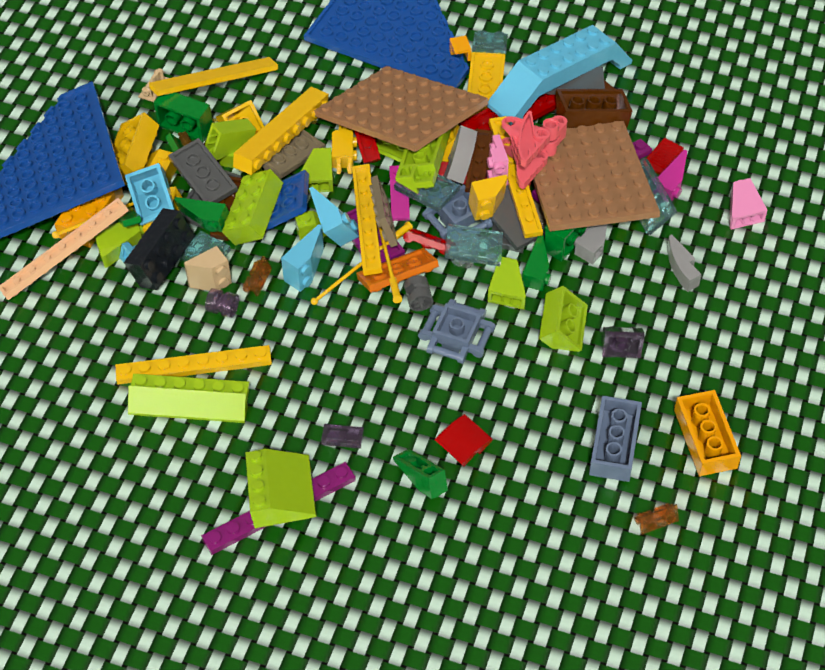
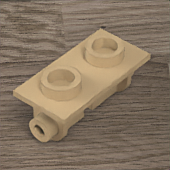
[138,68,168,102]

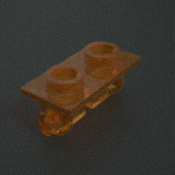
[242,256,272,296]
[634,503,679,534]

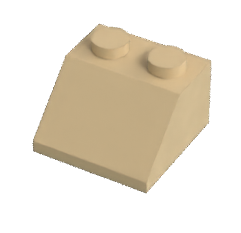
[184,246,232,292]

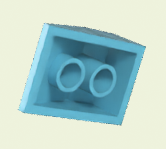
[125,163,175,226]
[309,187,359,247]
[281,224,324,292]

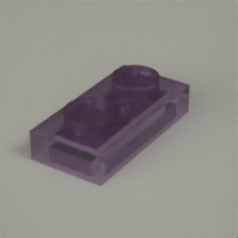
[321,424,364,449]

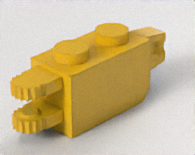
[332,125,357,174]

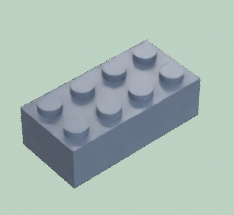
[589,396,642,482]

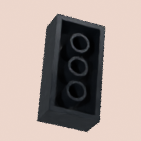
[123,208,195,290]

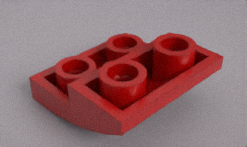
[435,414,493,467]

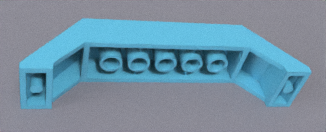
[486,25,632,125]

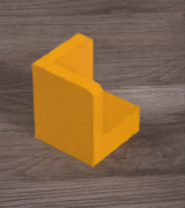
[449,35,471,61]

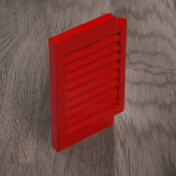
[642,138,684,175]

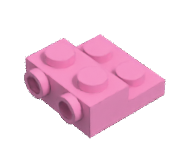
[487,134,509,186]

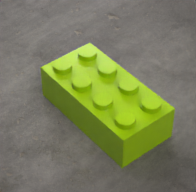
[222,169,283,245]

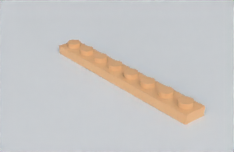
[0,198,129,300]

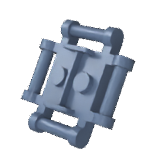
[422,182,493,243]
[418,299,496,364]

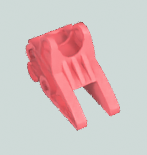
[502,111,567,189]

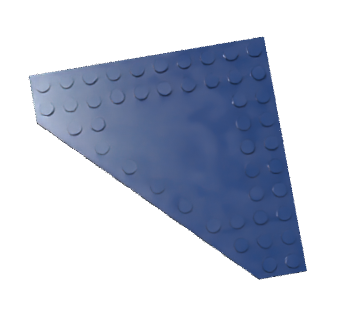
[304,0,469,88]
[0,81,125,239]

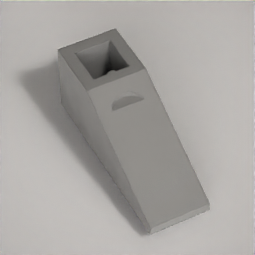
[574,224,607,265]

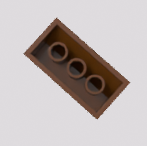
[556,89,633,128]

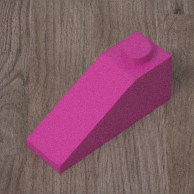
[652,149,687,203]
[389,165,410,221]

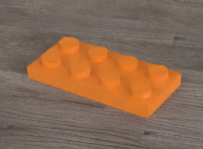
[356,248,439,292]

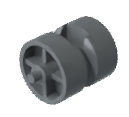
[404,275,433,311]

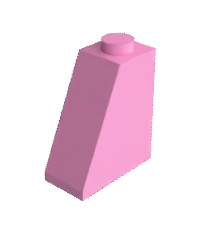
[729,178,767,230]

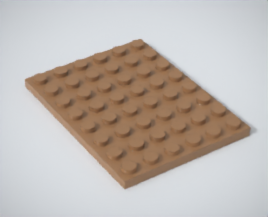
[314,66,488,152]
[533,121,660,231]

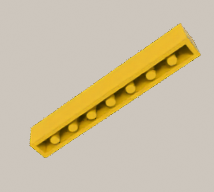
[233,87,329,175]

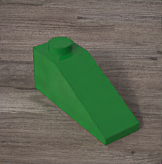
[174,197,229,232]
[522,236,551,292]
[393,449,448,499]

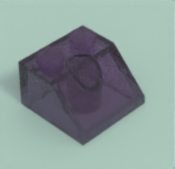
[602,326,645,358]

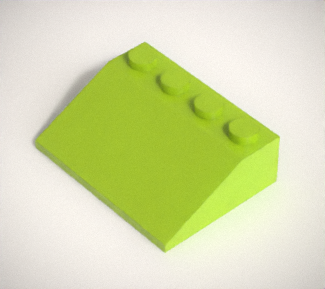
[245,449,316,528]

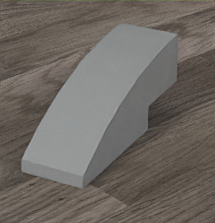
[443,125,478,184]
[667,235,701,292]

